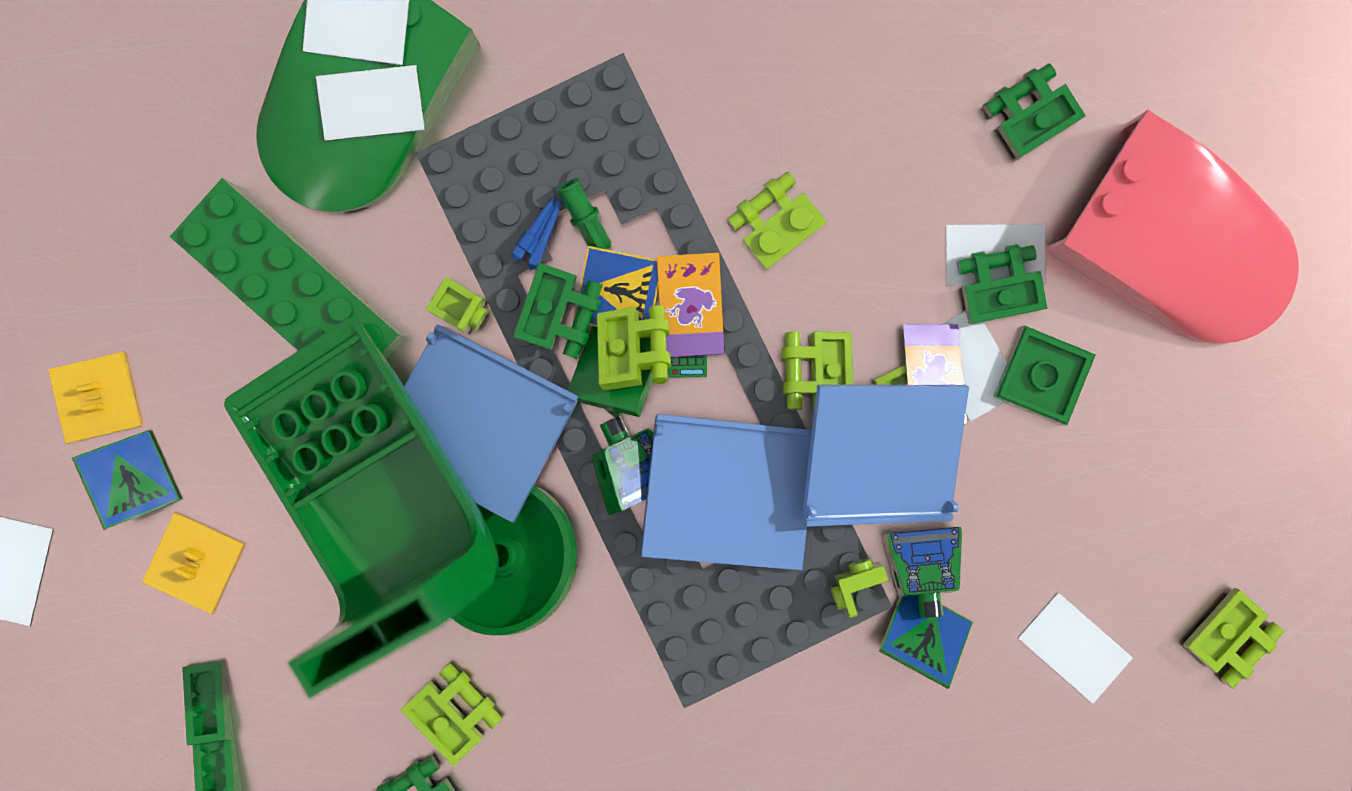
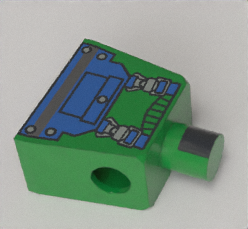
[592,415,653,515]
[882,527,962,619]

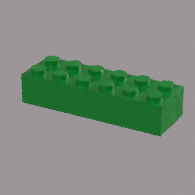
[169,178,407,360]

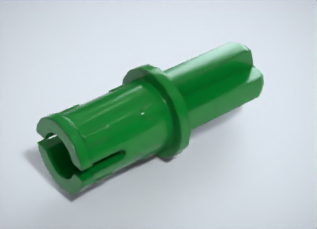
[556,178,611,249]

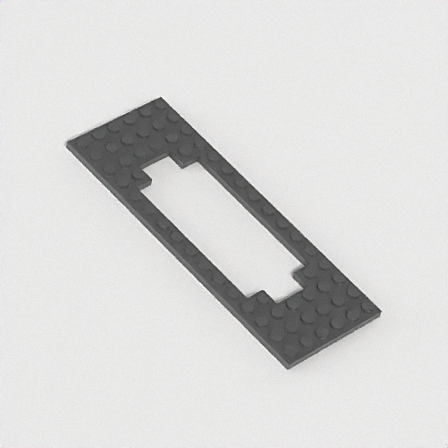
[416,53,892,708]

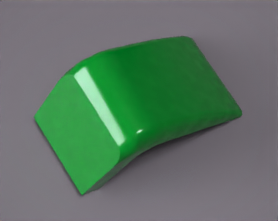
[224,318,499,699]

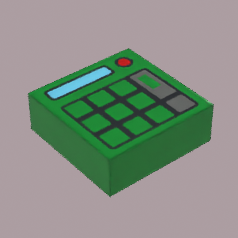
[668,355,707,378]

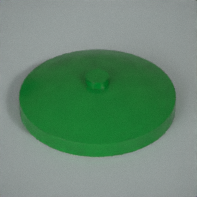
[452,485,577,636]

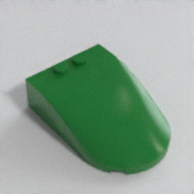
[256,0,480,214]

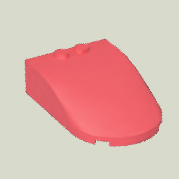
[1047,110,1299,344]

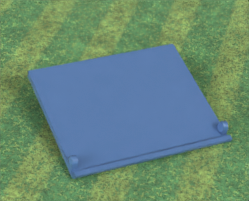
[404,324,578,523]
[802,384,969,526]
[640,414,812,570]

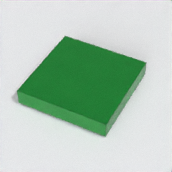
[567,326,652,417]
[993,326,1096,426]

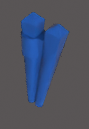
[511,196,563,270]

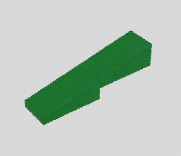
[182,661,242,791]

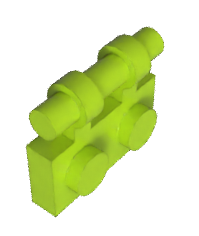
[727,171,827,271]
[597,305,671,391]
[782,331,853,410]
[1183,588,1285,689]
[400,663,503,767]

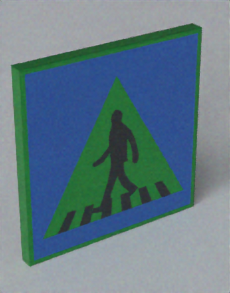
[72,430,180,530]
[879,596,973,689]

